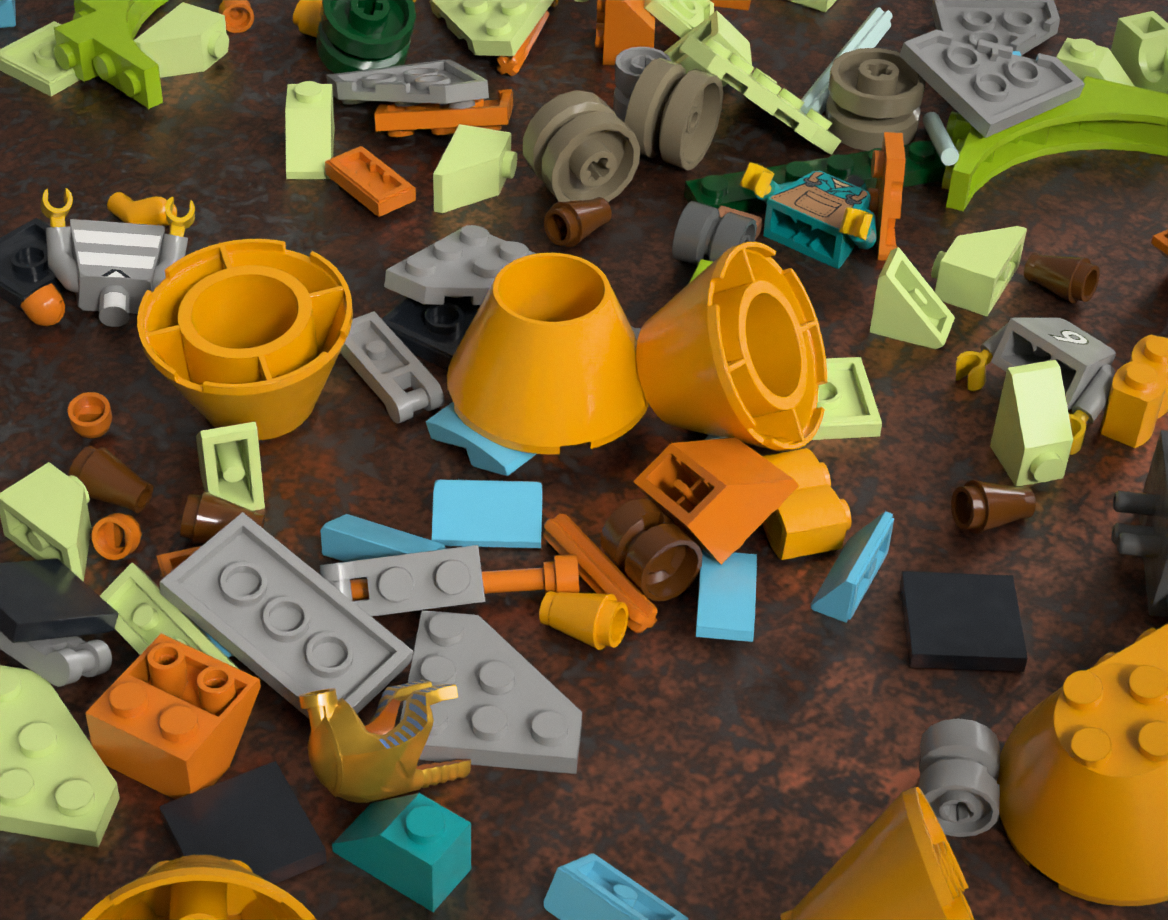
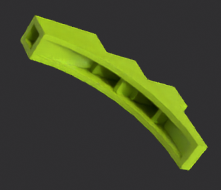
[54,0,169,109]
[942,76,1168,211]

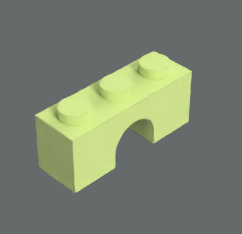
[1111,11,1168,94]

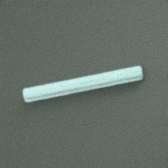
[800,8,893,115]

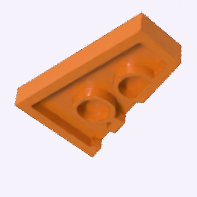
[374,89,514,137]

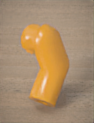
[107,192,177,226]

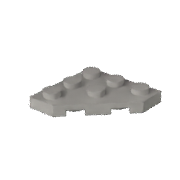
[931,0,1060,56]
[899,30,1085,138]
[326,59,489,109]
[384,225,537,305]
[400,610,582,774]

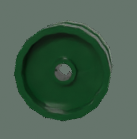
[316,0,416,74]

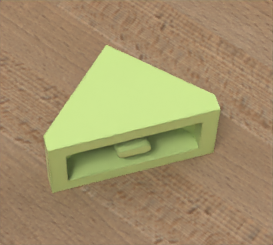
[870,247,955,349]

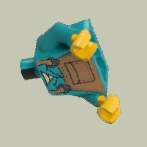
[739,162,876,269]

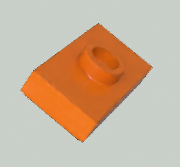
[325,146,416,217]

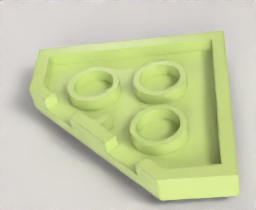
[430,0,554,56]
[680,34,842,155]
[0,665,120,847]

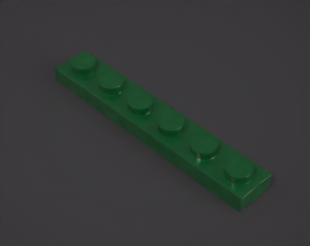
[684,141,947,213]

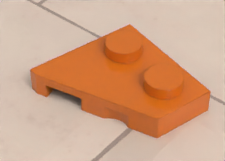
[867,132,906,261]

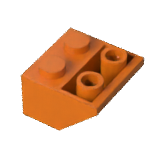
[595,0,655,65]
[633,438,799,565]
[85,633,261,800]

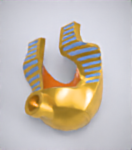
[299,680,471,803]

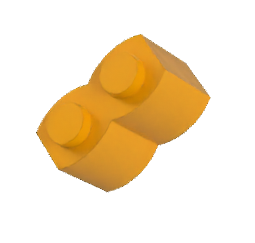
[1100,334,1168,448]
[763,448,851,560]

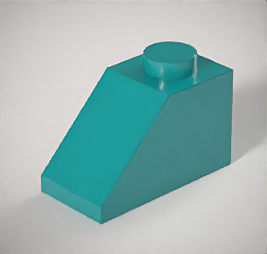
[332,793,471,912]

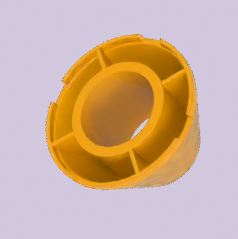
[137,239,353,441]
[636,242,827,451]
[447,253,649,455]

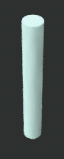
[923,112,959,166]

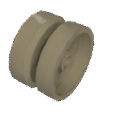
[824,48,926,151]
[624,58,723,171]
[523,90,640,202]

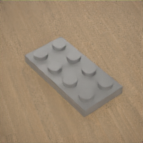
[160,512,413,718]

